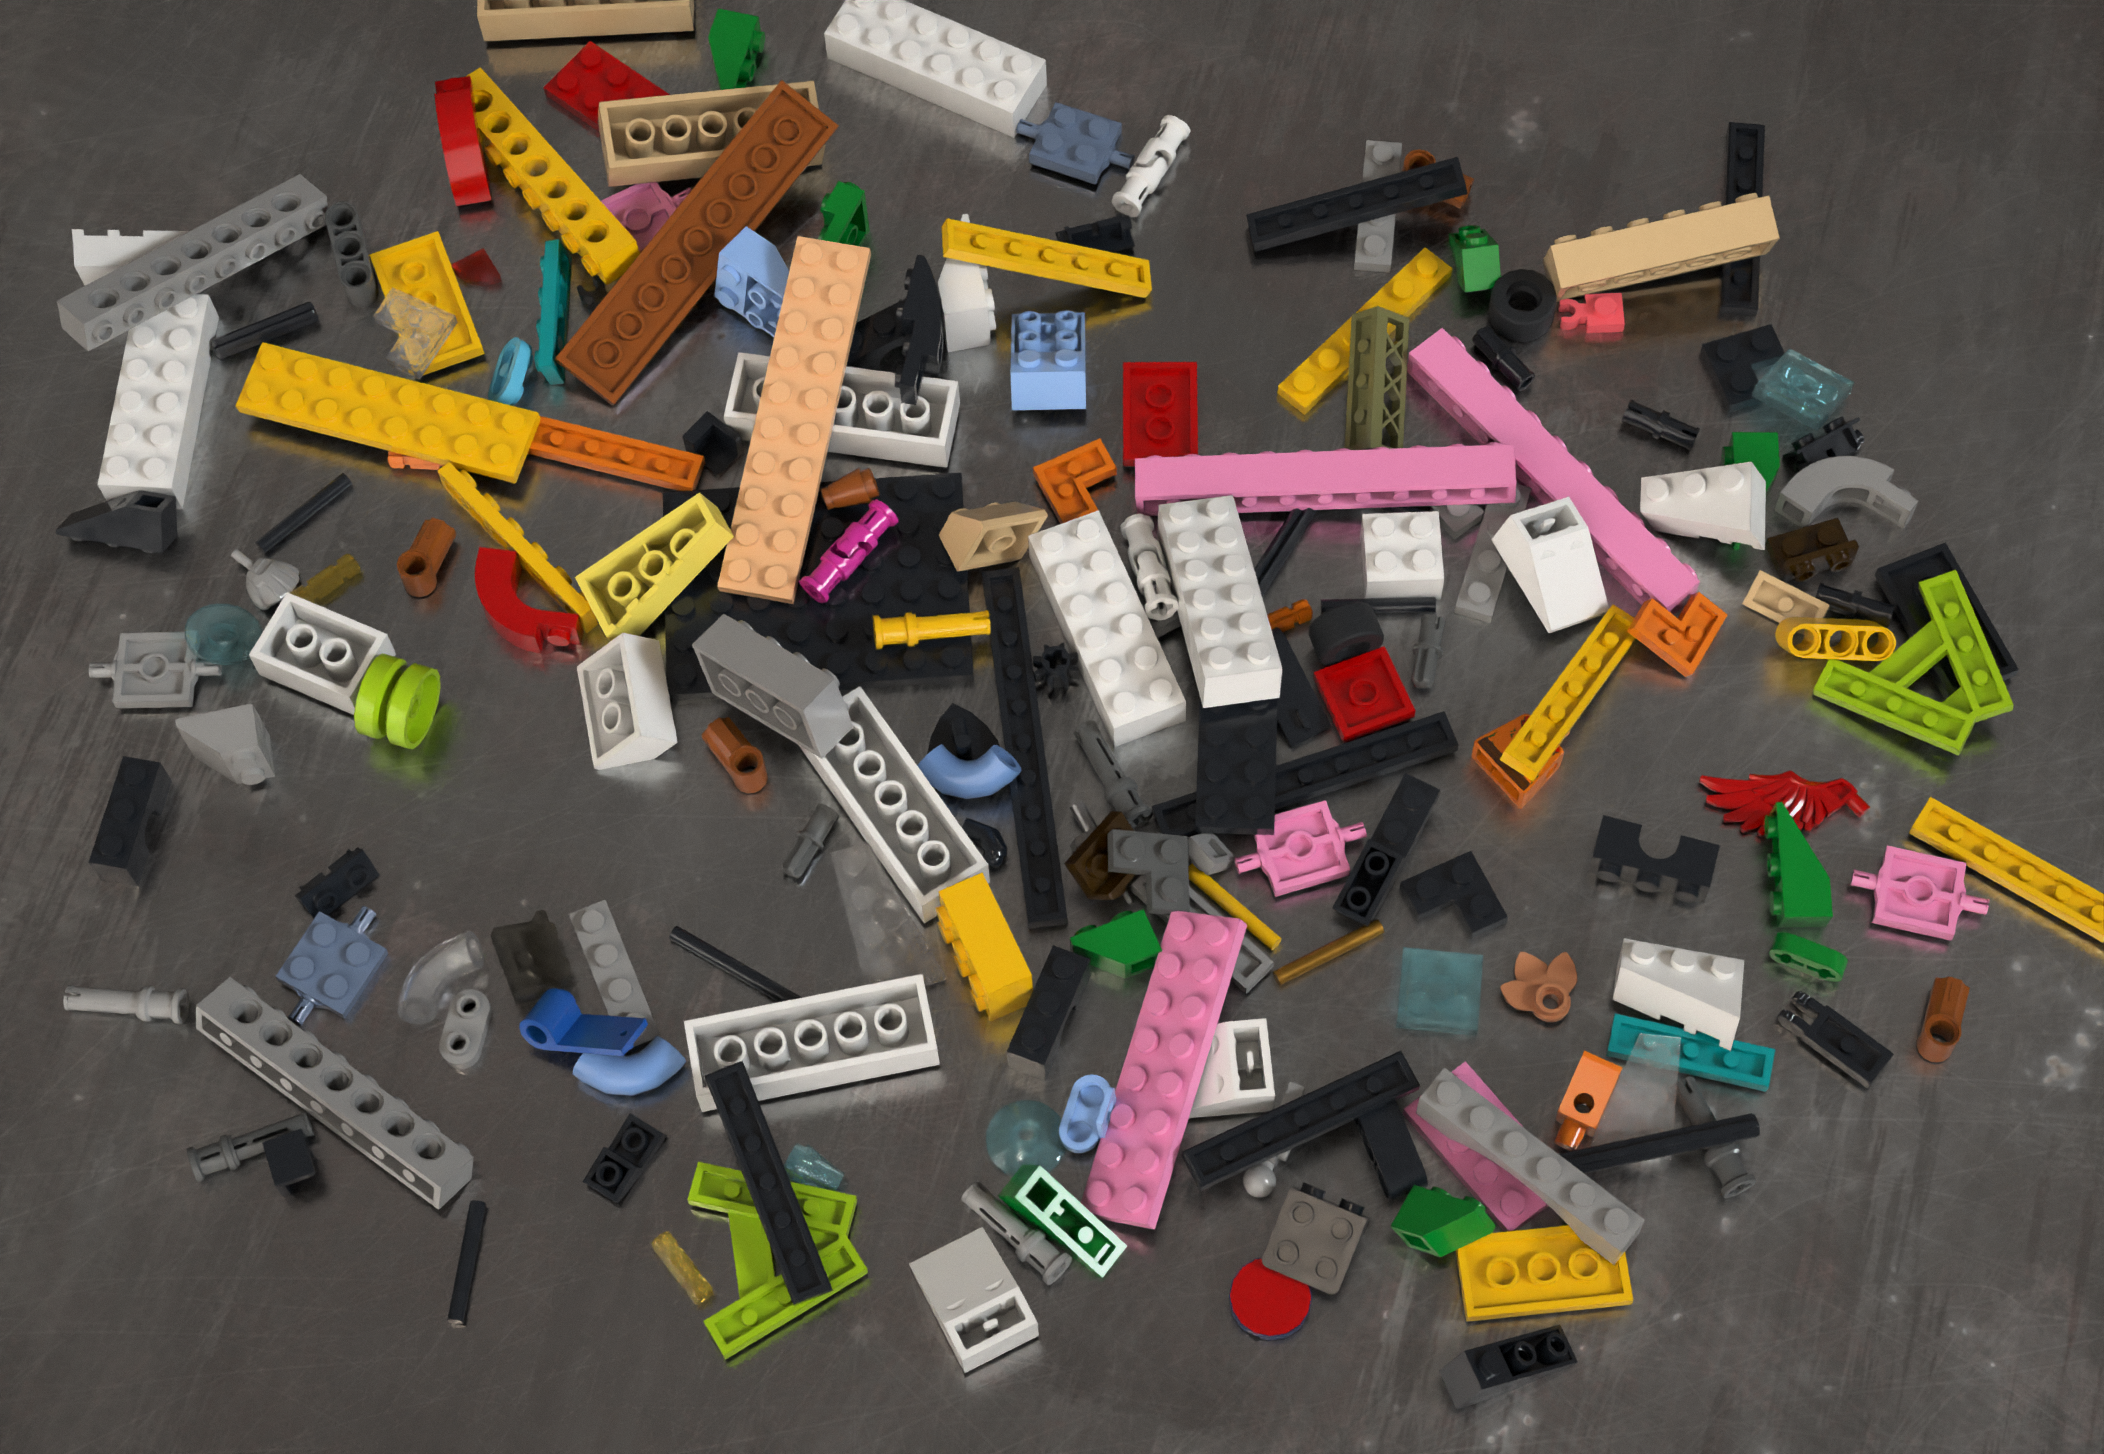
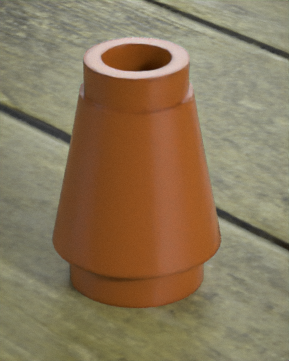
[821,467,880,510]

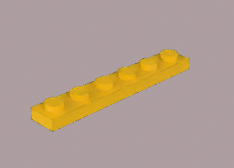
[941,218,1152,298]
[1277,247,1453,415]
[438,462,598,633]
[1500,604,1636,781]
[1909,797,2104,943]

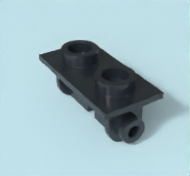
[1055,213,1135,252]
[1782,416,1864,473]
[295,847,380,919]

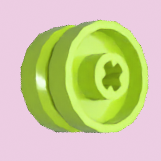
[354,653,441,749]

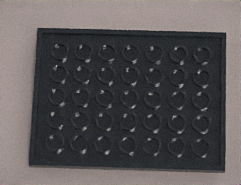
[663,473,974,702]

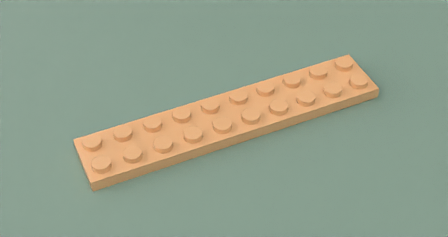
[717,236,871,604]

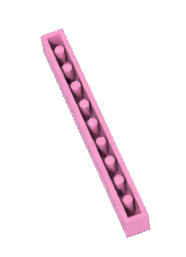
[1407,328,1700,615]
[1135,442,1516,516]

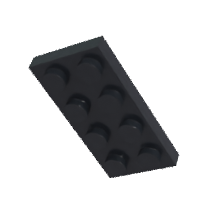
[1875,542,2019,700]
[1195,698,1278,835]

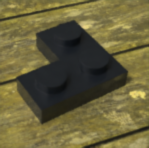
[1700,324,1785,412]
[1400,851,1508,938]

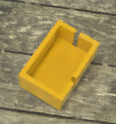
[935,872,1033,1022]

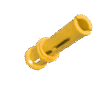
[873,610,991,650]

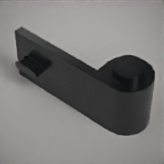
[1271,627,1332,748]

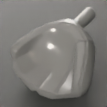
[231,549,300,610]

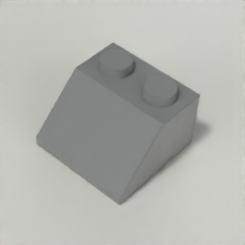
[175,703,275,785]

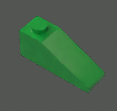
[998,1164,1127,1278]

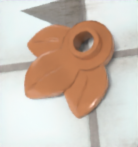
[1500,951,1577,1022]

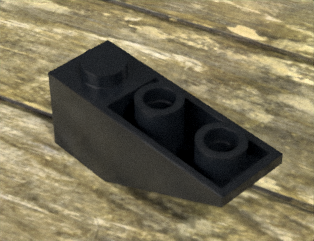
[56,490,178,553]
[1439,1324,1578,1409]

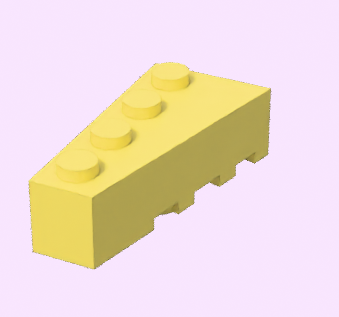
[575,493,734,641]

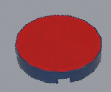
[1229,1257,1312,1341]

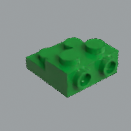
[818,181,870,247]

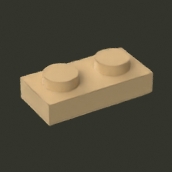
[1742,570,1830,635]

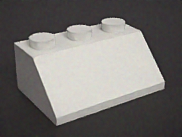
[577,633,678,770]

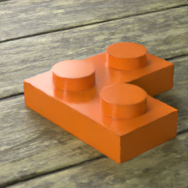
[1033,438,1117,524]
[1627,592,1728,677]

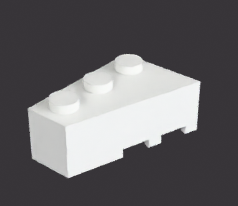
[72,229,189,286]
[1640,462,1766,550]
[1613,938,1744,1051]

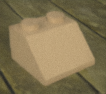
[939,502,1048,572]

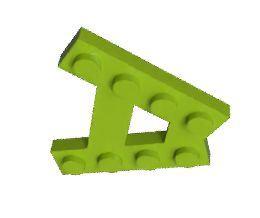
[1813,570,2014,756]
[687,1162,868,1360]

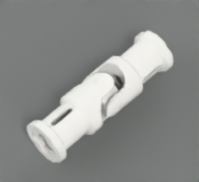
[1111,115,1191,217]
[1120,514,1179,621]

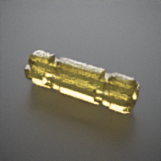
[291,553,360,604]
[652,1231,713,1305]

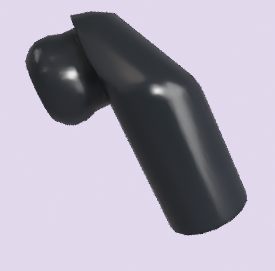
[962,818,1008,867]

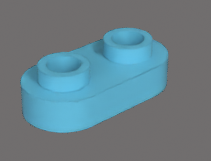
[488,337,533,405]

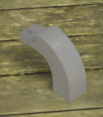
[1774,456,1918,529]

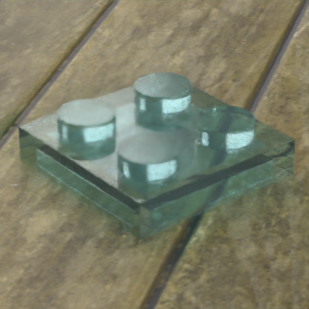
[1752,348,1855,431]
[1396,947,1483,1036]

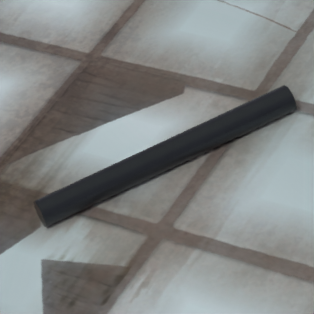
[669,926,803,1002]

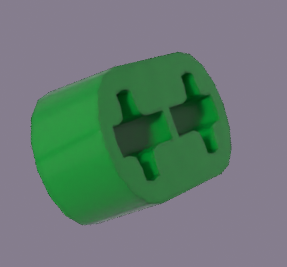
[1769,932,1848,982]

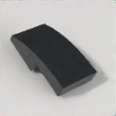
[582,1113,667,1203]

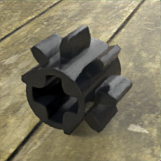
[1033,643,1079,692]

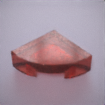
[451,248,502,286]

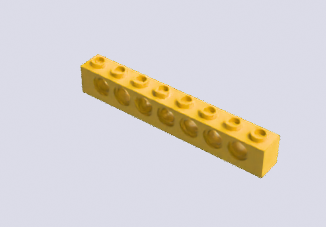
[467,67,640,285]

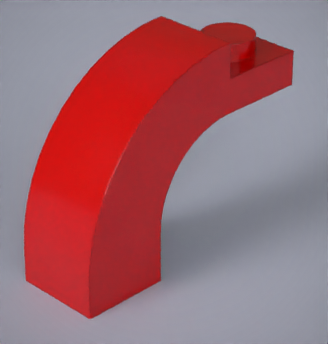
[434,76,492,206]
[475,547,584,654]

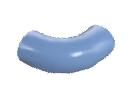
[917,744,1022,800]
[573,1036,686,1096]

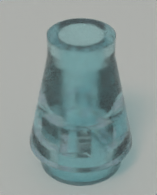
[784,1143,845,1191]

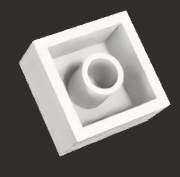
[1360,511,1444,600]

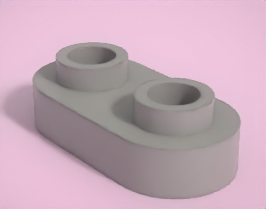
[439,989,492,1069]

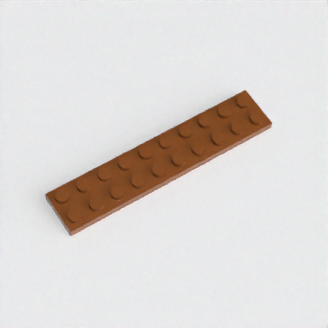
[555,80,839,407]

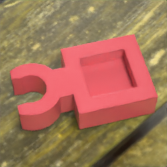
[1558,293,1625,333]

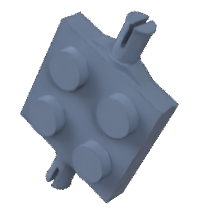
[1016,102,1135,184]
[275,906,388,1026]

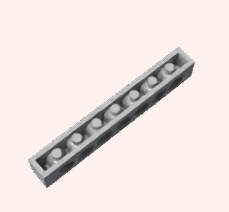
[57,174,328,352]
[196,977,474,1210]

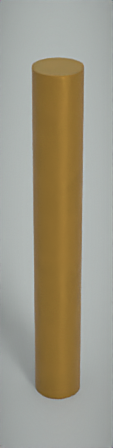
[1273,919,1385,986]

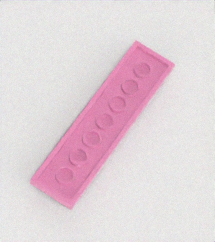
[1081,911,1247,1229]

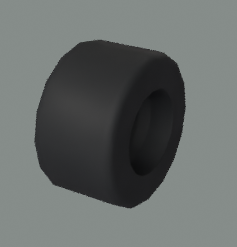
[1488,269,1557,342]
[1308,602,1384,667]

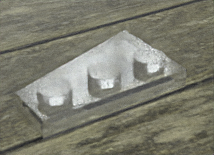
[1590,1033,1681,1161]

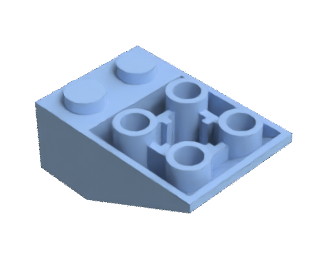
[714,226,789,337]
[1010,310,1086,410]

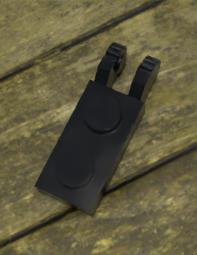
[1777,991,1894,1088]

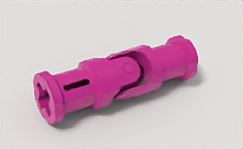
[799,499,898,603]

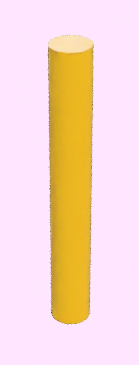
[1188,863,1282,950]

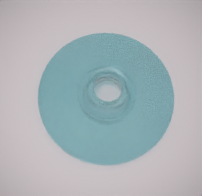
[185,604,263,665]
[986,1100,1066,1177]

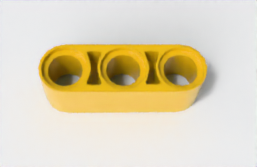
[1775,617,1896,661]

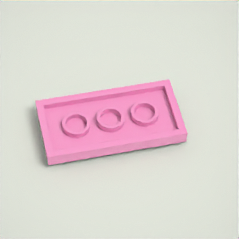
[1402,1061,1549,1232]

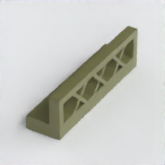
[1345,306,1409,450]

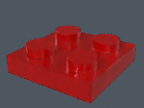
[1313,646,1416,744]

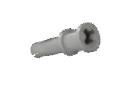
[63,985,190,1024]
[961,1181,1072,1285]

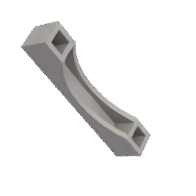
[1416,1068,1645,1265]

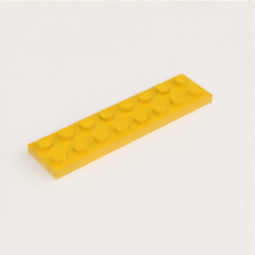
[235,342,541,484]

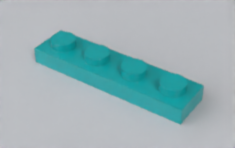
[534,239,572,385]
[1606,1014,1775,1092]

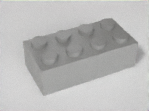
[692,614,853,759]

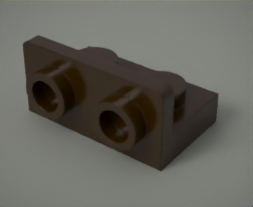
[1765,517,1859,583]
[1064,811,1136,900]

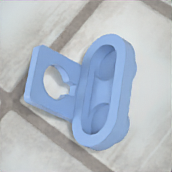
[1059,1074,1116,1153]

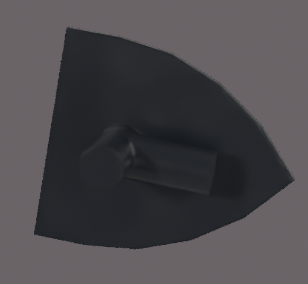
[927,703,1000,791]

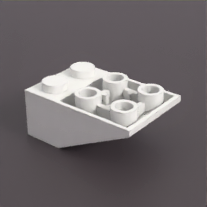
[938,214,996,352]
[1491,497,1609,633]
[1189,1018,1275,1118]
[909,1227,1039,1373]

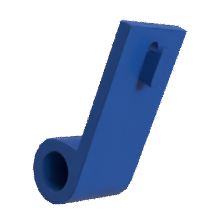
[519,988,648,1056]

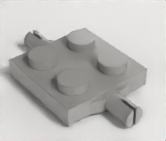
[89,632,222,708]

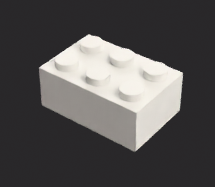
[249,592,396,715]

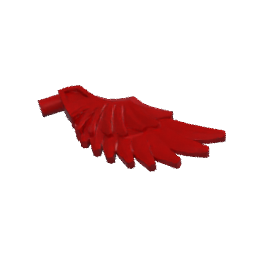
[1699,770,1871,837]

